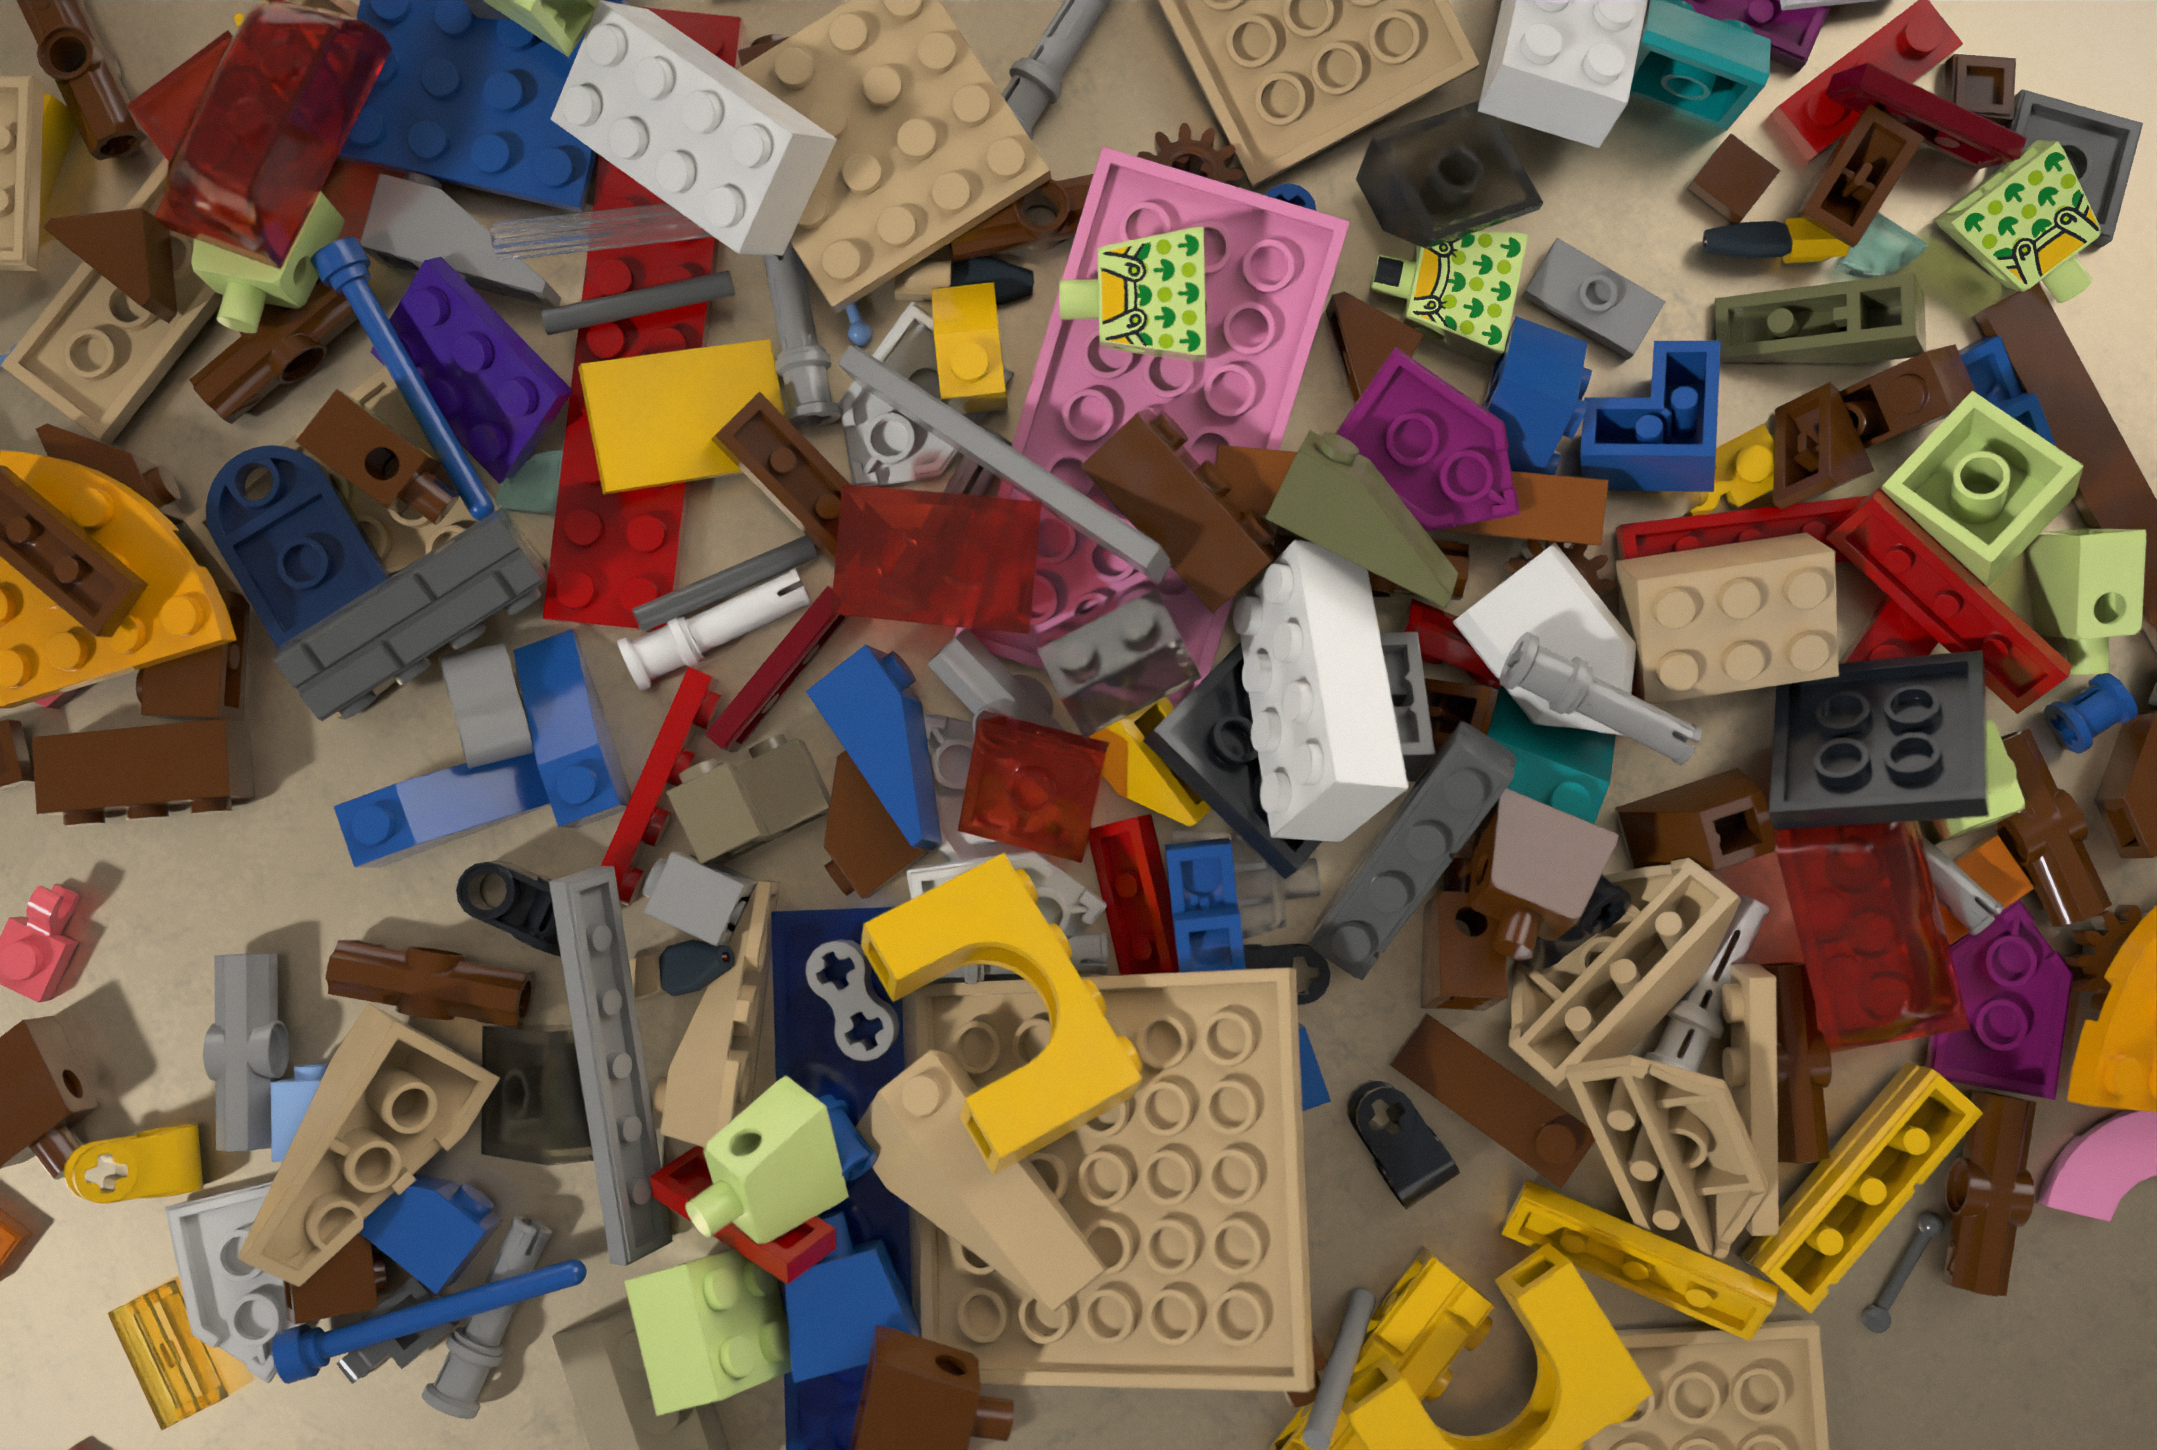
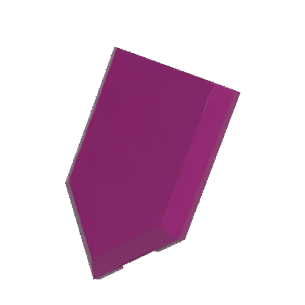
[1335,347,1520,532]
[1925,899,2074,1100]

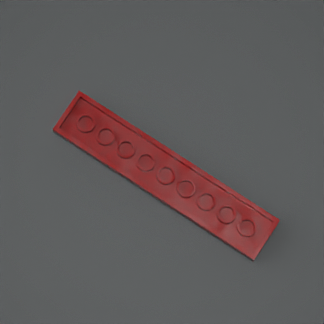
[542,6,745,632]

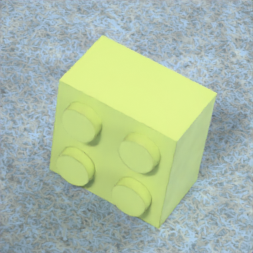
[1882,391,2083,588]
[624,1249,791,1416]

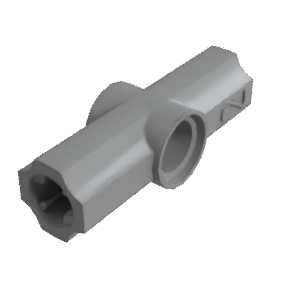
[927,627,1100,804]
[203,953,290,1152]

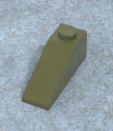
[1715,272,1926,363]
[1265,430,1458,608]

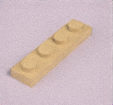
[1721,962,1779,1236]

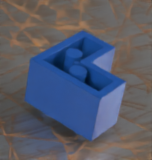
[1482,316,1592,475]
[1580,341,1721,492]

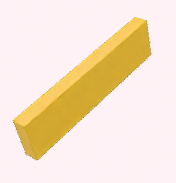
[1502,1180,1779,1341]

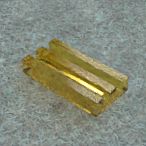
[107,1280,229,1431]

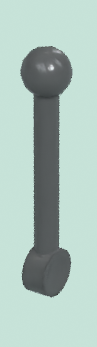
[1861,1211,1945,1333]

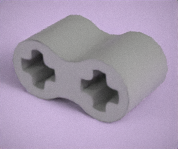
[439,643,533,769]
[806,939,900,1061]

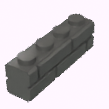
[273,508,546,721]
[1308,721,1517,980]

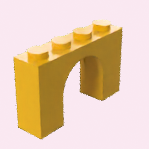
[861,853,1143,1176]
[1341,1243,1654,1450]

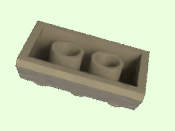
[552,1307,730,1450]

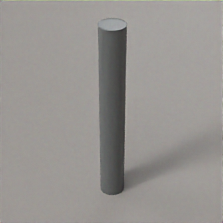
[541,270,735,335]
[632,535,818,632]

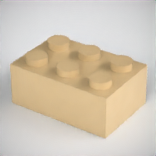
[1616,533,1839,704]

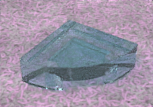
[1835,212,1929,278]
[495,451,563,516]

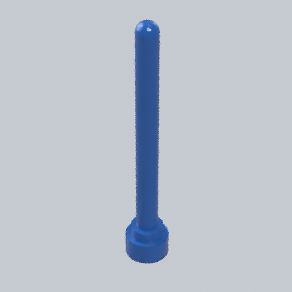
[310,237,495,521]
[272,1259,587,1384]

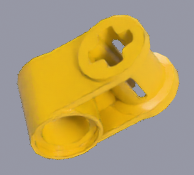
[63,1124,204,1204]

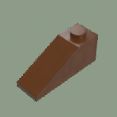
[1389,1013,1596,1189]

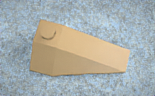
[653,881,780,1147]
[238,1003,500,1287]
[856,1049,1108,1312]

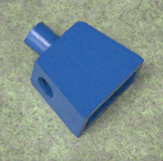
[785,1211,921,1383]

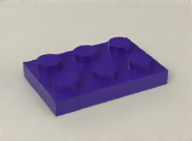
[370,257,573,484]

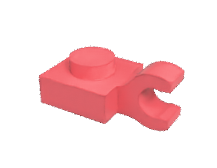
[0,884,81,1003]

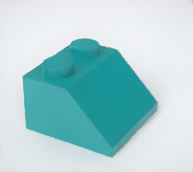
[1629,0,1771,131]
[1487,686,1616,825]

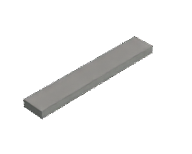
[837,345,1172,584]
[549,866,673,1266]

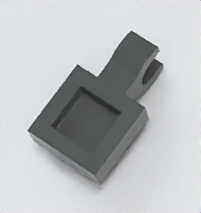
[336,1276,460,1384]

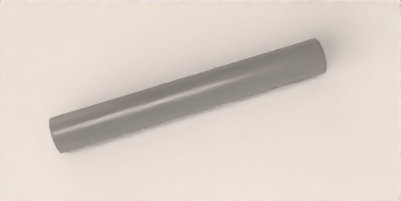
[1303,1288,1376,1450]

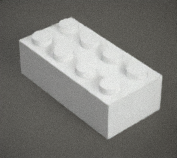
[551,0,837,255]
[1477,0,1648,148]
[1233,540,1408,842]

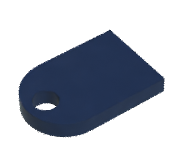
[206,445,391,649]

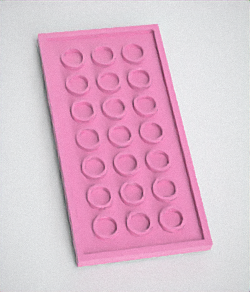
[954,146,1350,707]

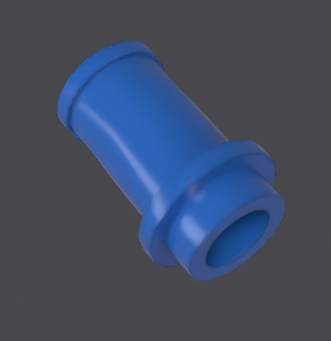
[817,1094,878,1182]

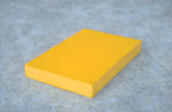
[578,339,785,495]

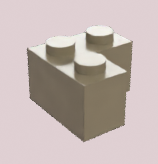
[667,734,831,865]

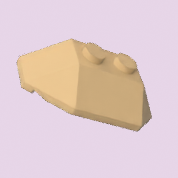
[1509,857,1741,1091]
[1565,1055,1768,1262]

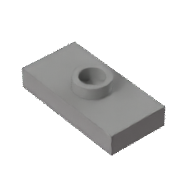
[1522,238,1666,360]

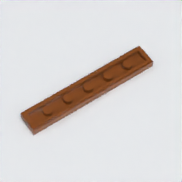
[1215,445,1608,546]

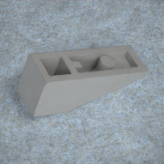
[360,172,561,308]

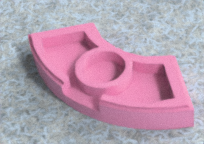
[2037,1109,2157,1222]

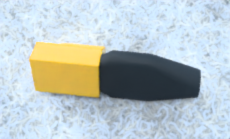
[1703,218,1850,263]

